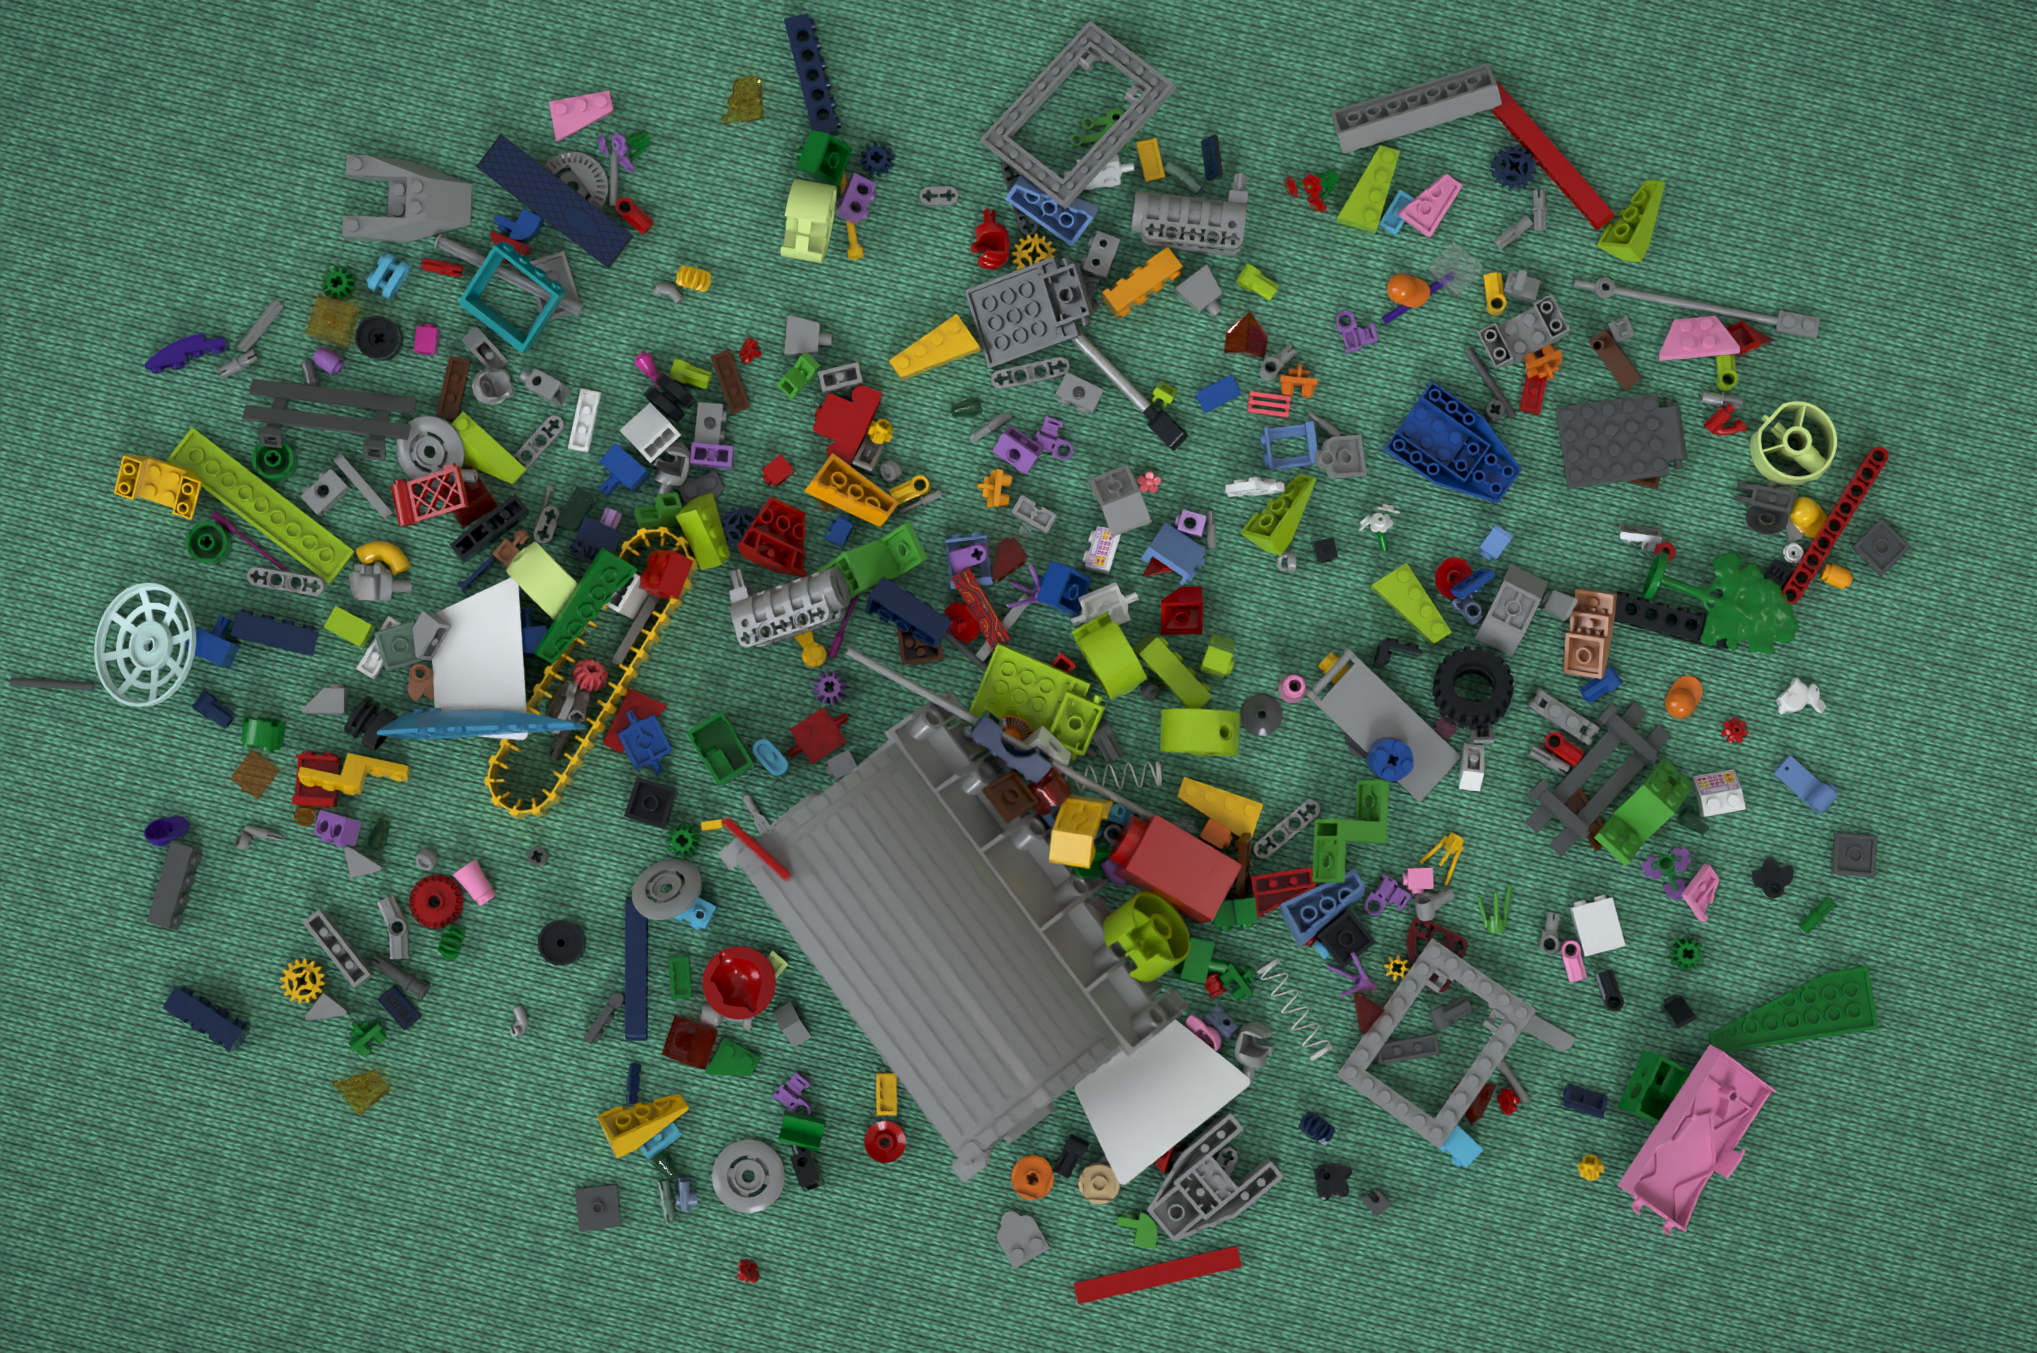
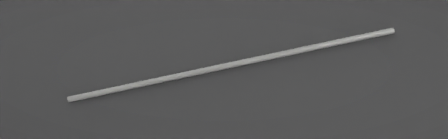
[846,647,1235,861]

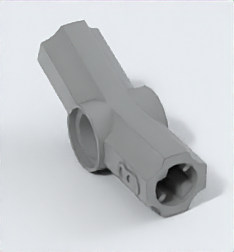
[377,895,410,959]

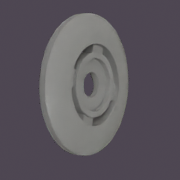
[544,152,608,210]
[396,415,465,487]
[632,858,702,920]
[712,1139,785,1213]

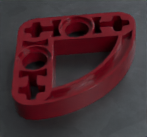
[1406,918,1468,993]

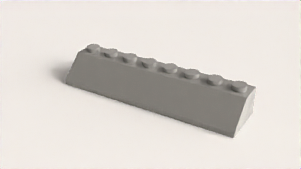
[1331,63,1502,154]

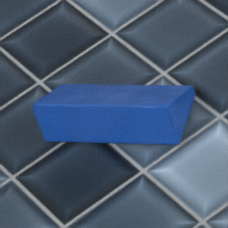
[1195,375,1241,413]

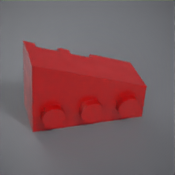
[1250,867,1316,918]

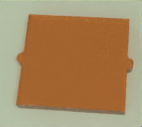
[230,750,280,799]

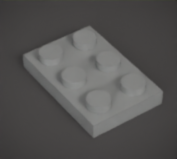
[529,251,583,321]

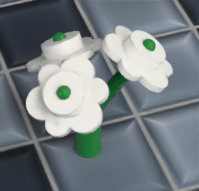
[1359,503,1400,552]

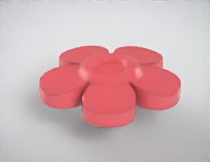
[1137,471,1161,493]

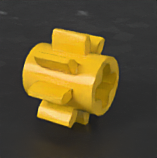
[867,419,894,444]
[1383,955,1410,981]
[1578,1155,1604,1181]

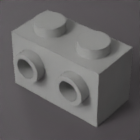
[1080,231,1121,281]

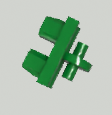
[1219,962,1256,1001]
[349,1019,387,1057]

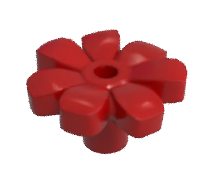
[739,337,761,363]
[1721,717,1748,744]
[1497,1088,1520,1115]
[737,1259,760,1283]

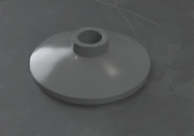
[1746,506,1788,535]
[1241,695,1282,736]

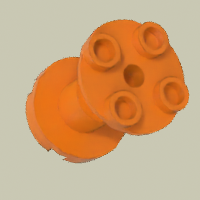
[1011,1155,1054,1200]

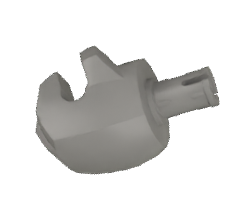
[653,441,691,494]

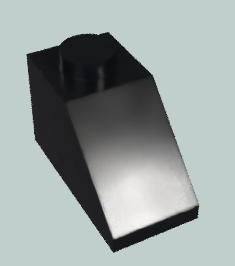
[1660,994,1697,1029]

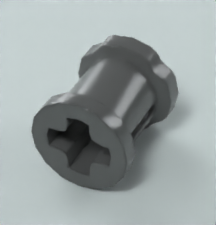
[1484,400,1505,421]
[528,847,549,866]

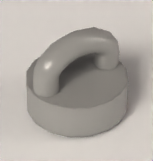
[880,460,902,482]
[1277,551,1296,572]
[415,848,438,871]

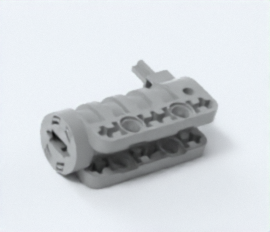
[1131,173,1248,256]
[729,567,850,647]

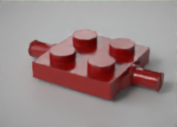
[786,707,850,764]

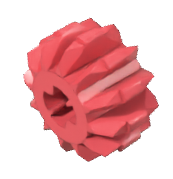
[572,657,608,693]

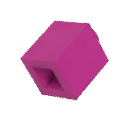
[414,324,440,356]

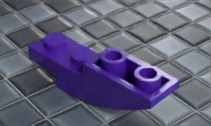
[144,333,229,374]

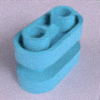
[367,253,411,300]
[753,739,789,777]

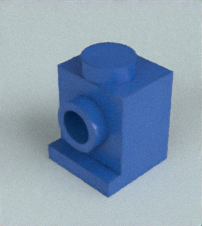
[824,514,854,548]

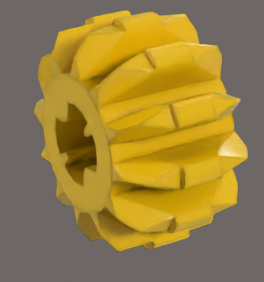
[676,265,712,292]

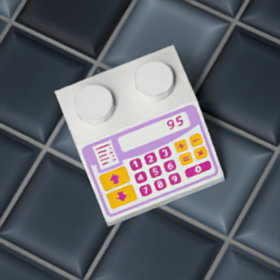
[1082,526,1121,575]
[1692,769,1746,818]

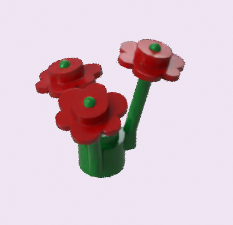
[1285,169,1339,213]

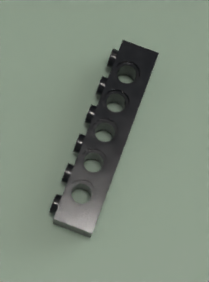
[1614,591,1729,651]

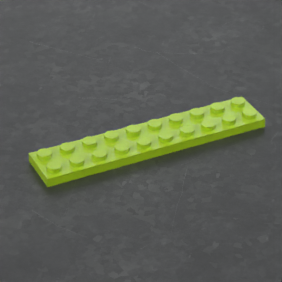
[167,427,356,585]

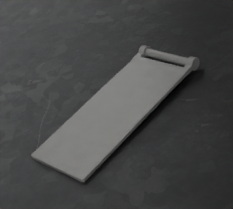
[1305,648,1461,802]

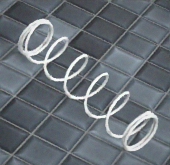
[1057,761,1162,793]
[1256,958,1333,1061]

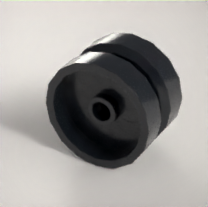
[643,372,696,423]
[538,920,587,966]

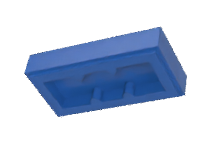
[1450,568,1495,598]

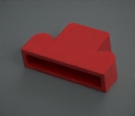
[813,385,883,467]

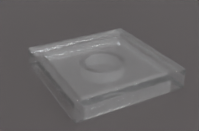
[1426,241,1484,298]

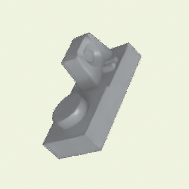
[1618,524,1662,552]

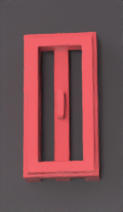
[1247,391,1291,418]

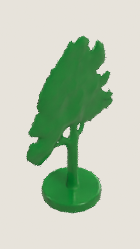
[1642,551,1800,655]

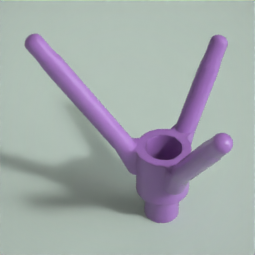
[1006,564,1043,608]
[1327,952,1377,997]

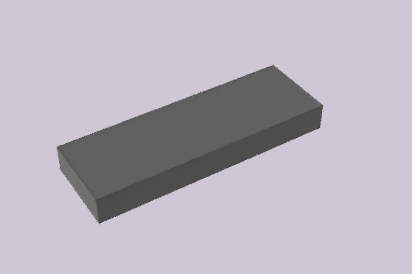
[1377,1033,1440,1065]

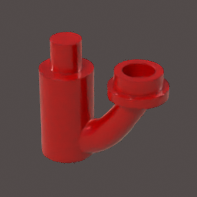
[1703,403,1748,436]

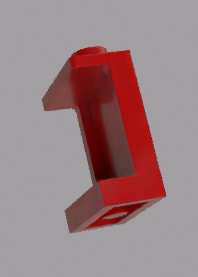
[292,751,341,808]

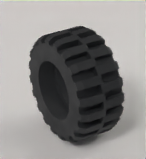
[1432,646,1514,730]

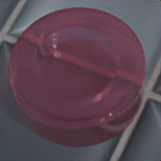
[1435,717,1457,738]

